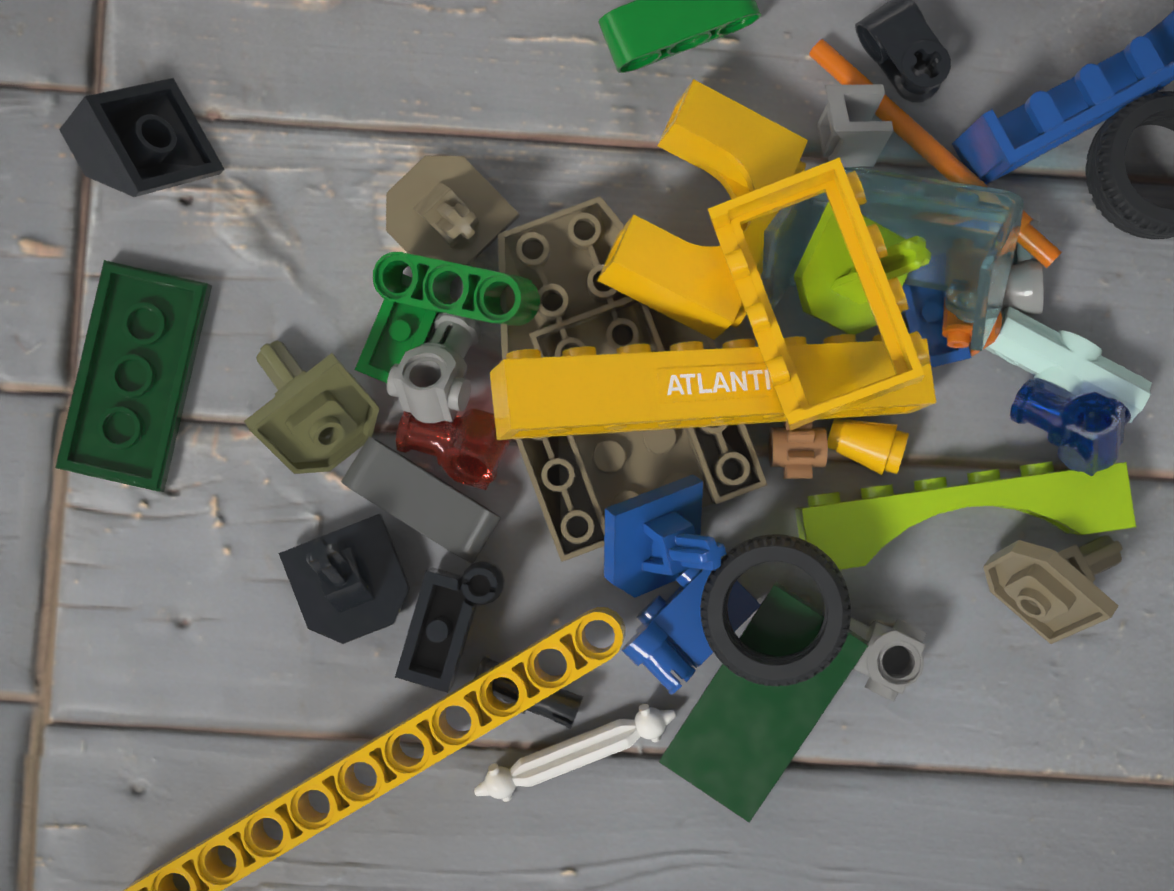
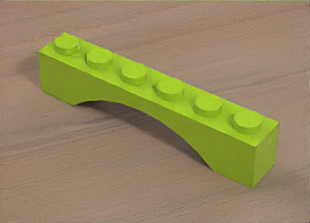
[795,454,1136,570]

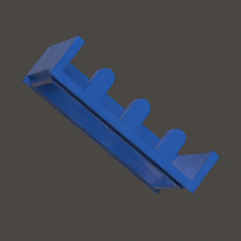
[952,11,1174,185]

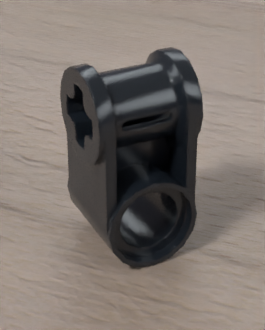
[855,0,951,103]

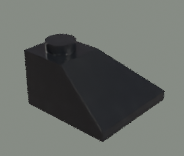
[59,78,225,197]

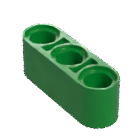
[598,0,761,73]
[373,252,540,325]

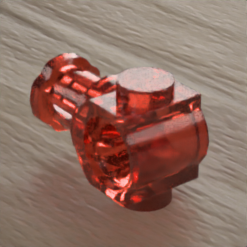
[396,408,512,490]

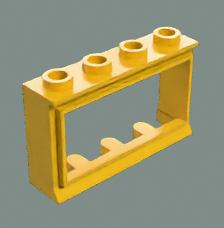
[708,157,930,430]

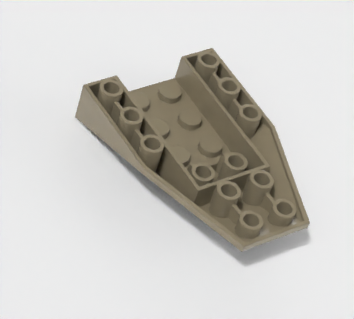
[498,196,768,562]

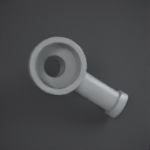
[997,212,1044,314]

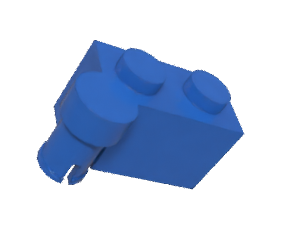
[622,568,761,695]

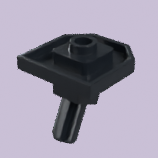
[278,513,410,644]

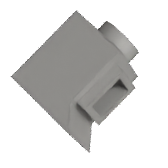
[817,84,894,167]

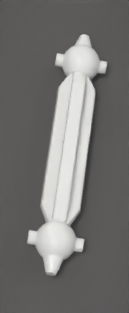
[474,704,676,802]

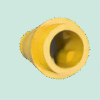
[827,418,909,475]

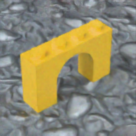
[597,79,808,340]

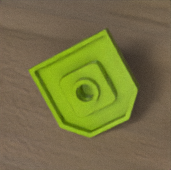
[793,201,931,335]

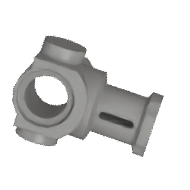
[387,313,481,423]
[849,618,927,701]

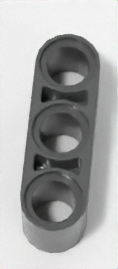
[341,436,501,564]

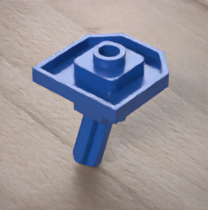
[604,474,726,598]

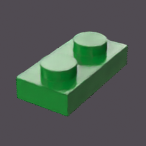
[354,273,440,384]

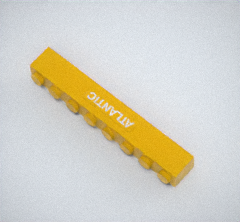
[490,334,936,440]

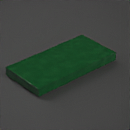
[55,260,212,492]
[659,582,869,823]

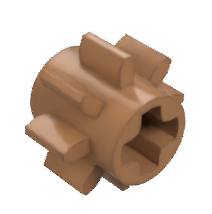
[768,421,828,479]

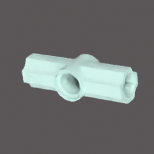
[985,306,1152,424]

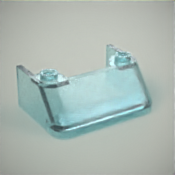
[763,167,1024,351]

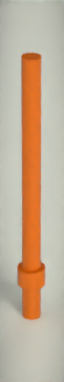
[809,39,1062,268]

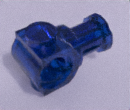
[1010,379,1131,476]

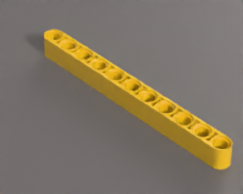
[122,607,626,891]

